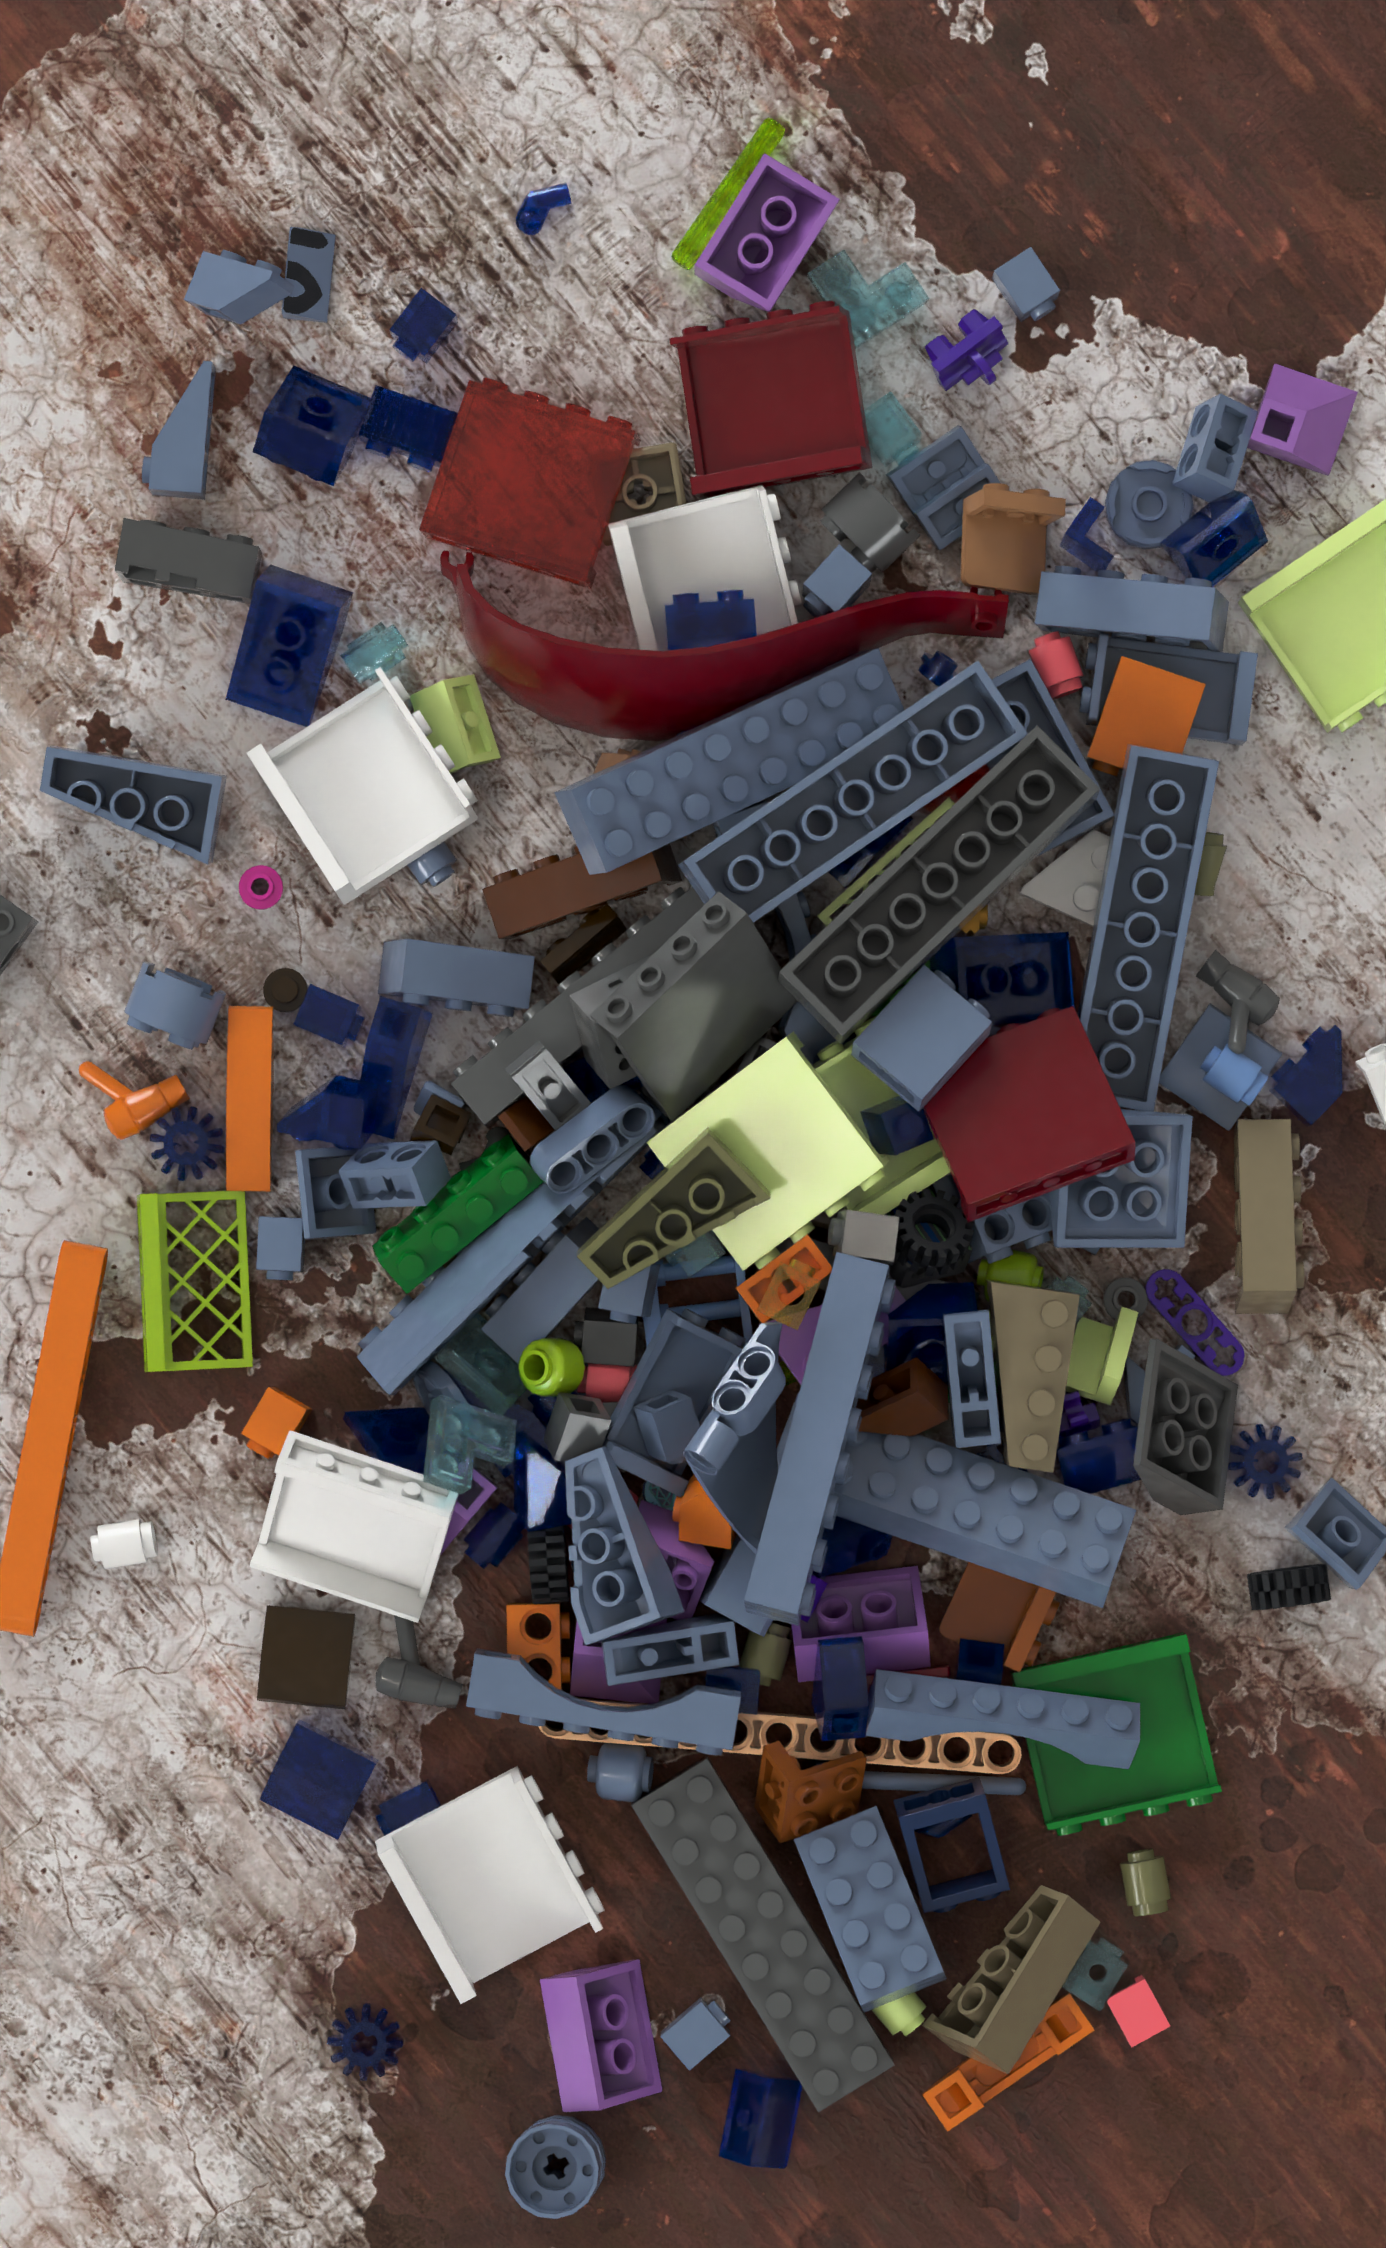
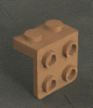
[961,483,1066,595]

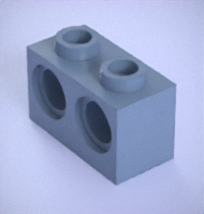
[1172,393,1258,502]
[802,544,872,618]
[339,1140,451,1209]
[969,1192,1052,1264]

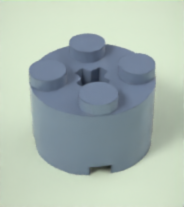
[124,961,226,1050]

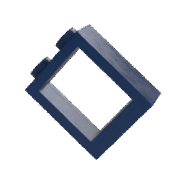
[893,1777,1010,1913]

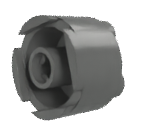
[820,472,921,573]

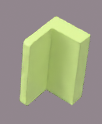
[410,674,501,774]
[1066,1307,1139,1406]

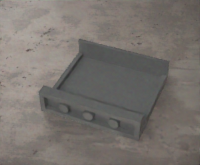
[590,891,798,1122]

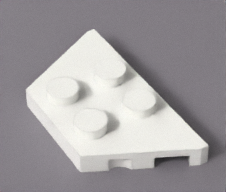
[1019,829,1110,927]

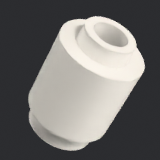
[90,1519,158,1569]

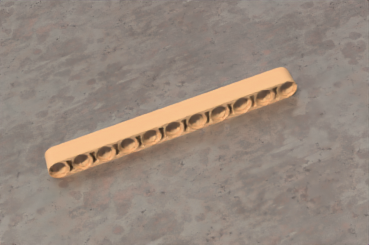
[538,1697,1022,1774]

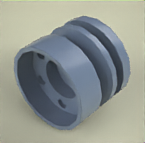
[505,2115,606,2219]

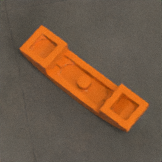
[922,1992,1094,2132]

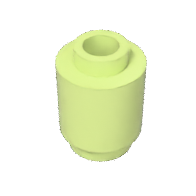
[872,1992,926,2036]

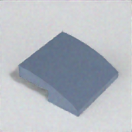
[886,425,1001,550]
[1159,1003,1283,1131]

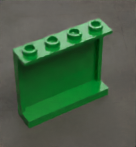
[1010,1632,1222,1836]

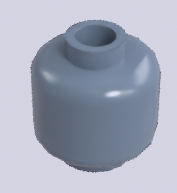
[587,1743,654,1802]

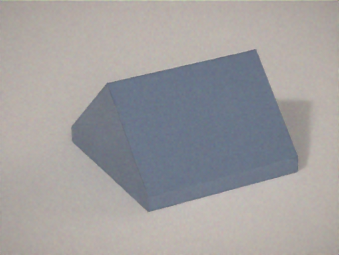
[295,1146,376,1241]
[1284,1477,1386,1590]
[699,1534,774,1637]

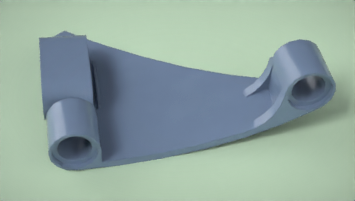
[683,1321,786,1554]

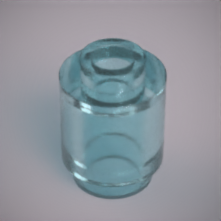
[340,622,408,684]

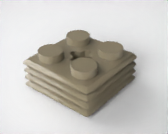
[590,442,687,546]

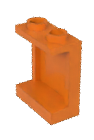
[1086,656,1206,777]

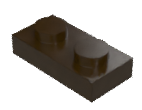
[540,904,627,984]

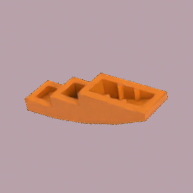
[226,1006,274,1192]

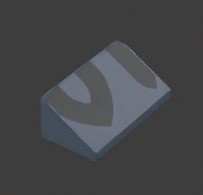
[282,227,336,323]

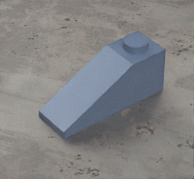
[142,361,216,500]
[943,1310,1001,1448]
[601,1613,739,1686]

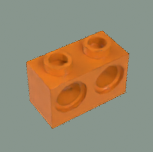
[735,1234,832,1323]
[241,1387,313,1459]
[506,1602,571,1690]

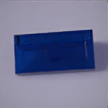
[1060,497,1114,572]
[719,2068,802,2169]

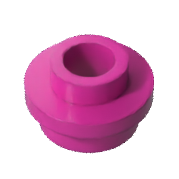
[239,865,283,910]

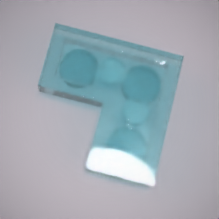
[807,250,929,349]
[423,1395,517,1494]

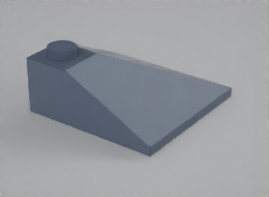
[1050,1109,1193,1248]

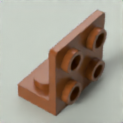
[754,1741,867,1843]

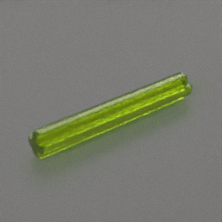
[671,117,785,270]

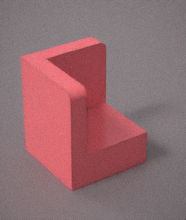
[1107,1975,1170,2048]

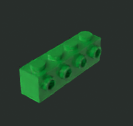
[372,1134,543,1294]

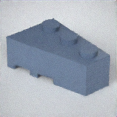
[378,939,535,1017]
[481,1217,599,1364]

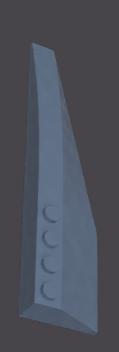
[357,1094,671,1395]

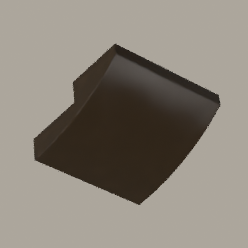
[257,1605,355,1710]

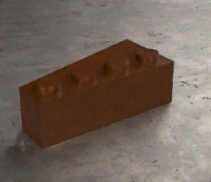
[482,843,682,939]

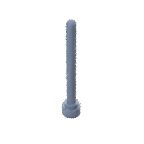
[813,1760,1026,1795]

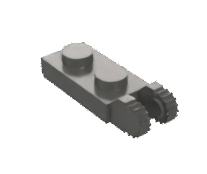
[505,1040,591,1131]

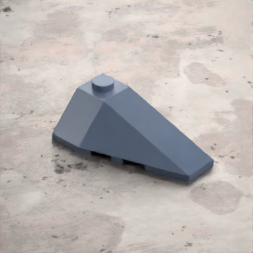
[565,1446,684,1646]

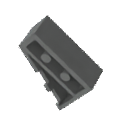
[115,518,262,604]

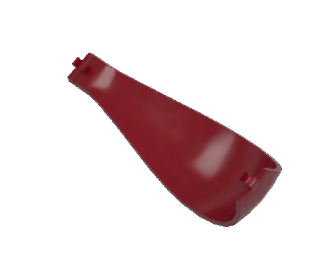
[440,550,1009,741]

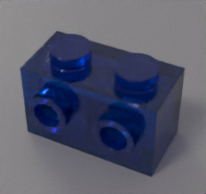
[664,589,757,650]

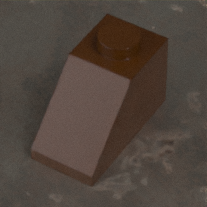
[497,1096,555,1155]
[856,1357,949,1436]

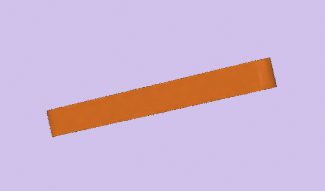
[0,1240,108,1637]

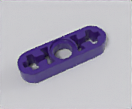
[1144,1269,1245,1376]

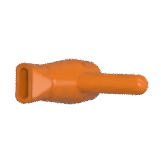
[79,1061,190,1140]

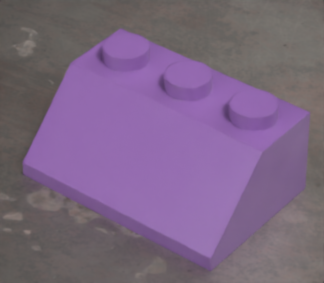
[694,153,840,312]
[791,1566,931,1682]
[540,1959,662,2112]

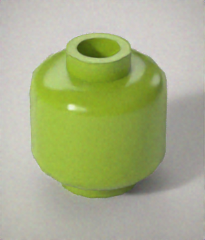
[977,1249,1044,1302]
[518,1338,585,1396]

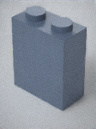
[851,965,992,1112]

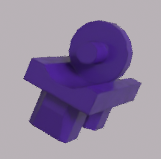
[925,309,1009,391]

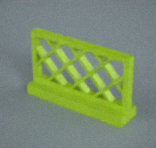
[136,1191,253,1372]

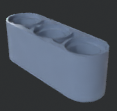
[530,1085,655,1194]

